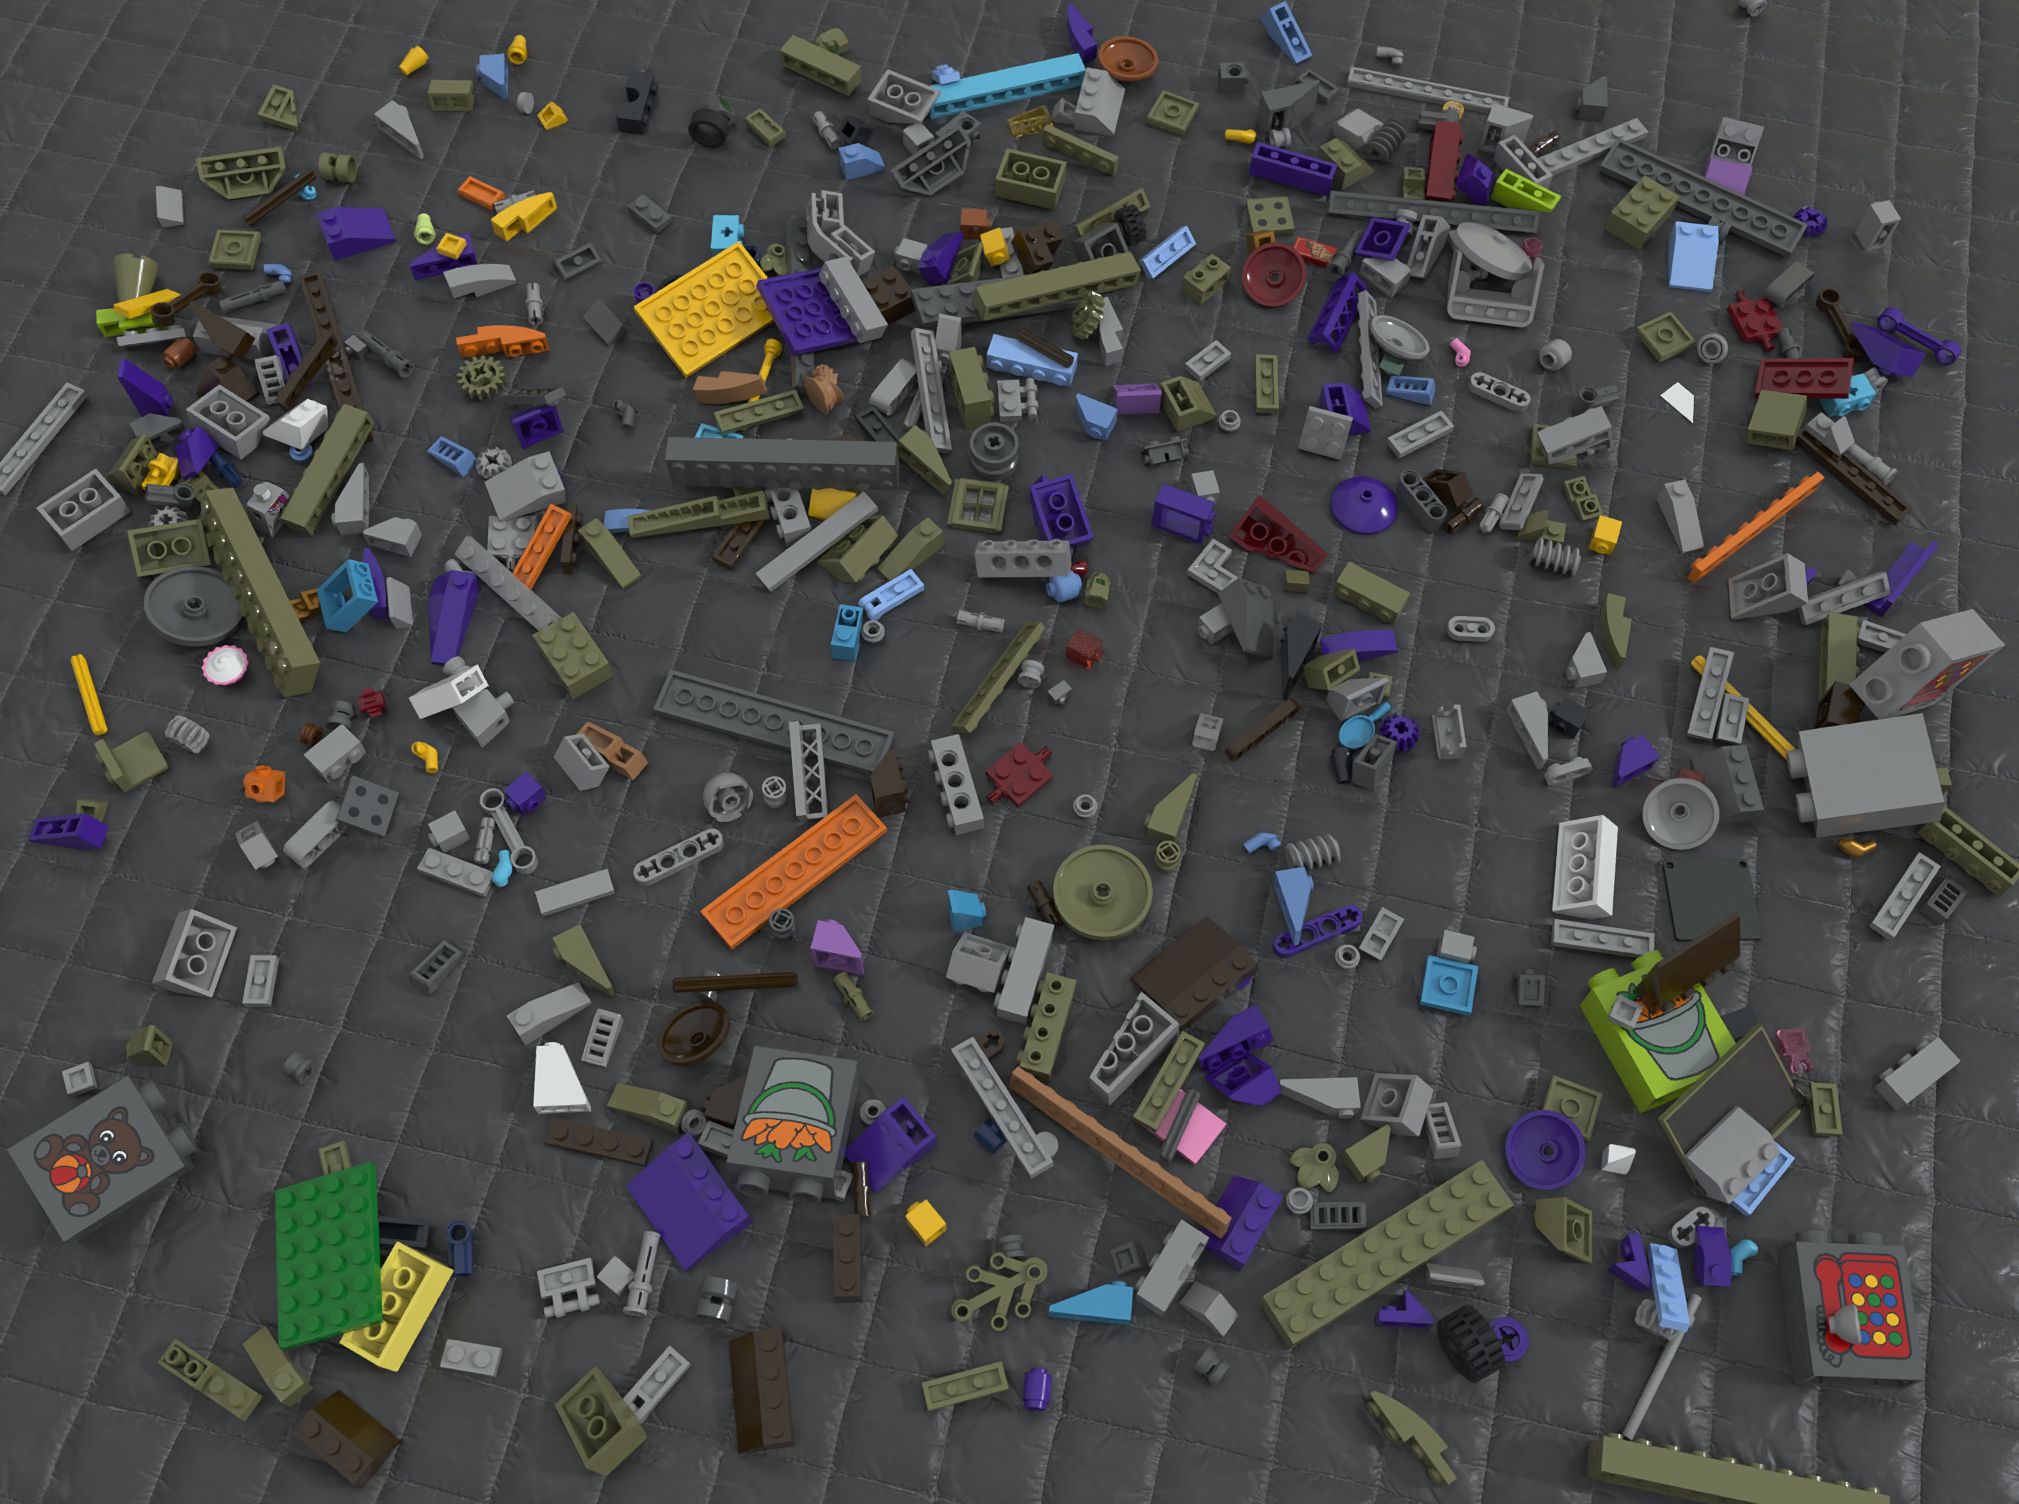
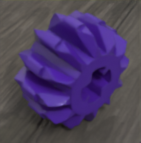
[1379,712,1420,754]

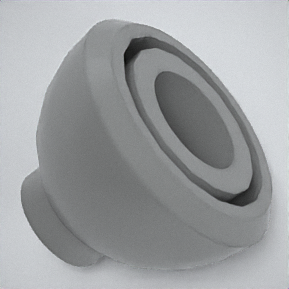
[1697,333,1728,364]
[1828,1304,1862,1344]

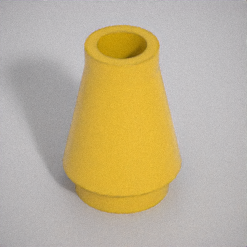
[507,35,527,64]
[398,46,429,76]

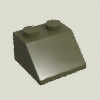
[1317,138,1374,190]

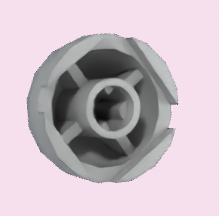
[703,773,753,822]

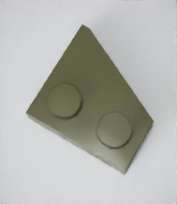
[257,84,298,132]

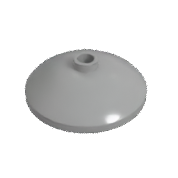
[1370,315,1430,360]
[1642,778,1719,850]

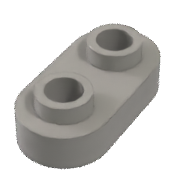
[1447,616,1495,642]
[1544,757,1593,785]

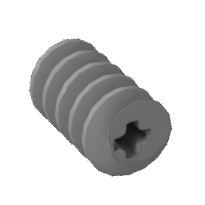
[1529,537,1581,577]
[1285,834,1341,870]

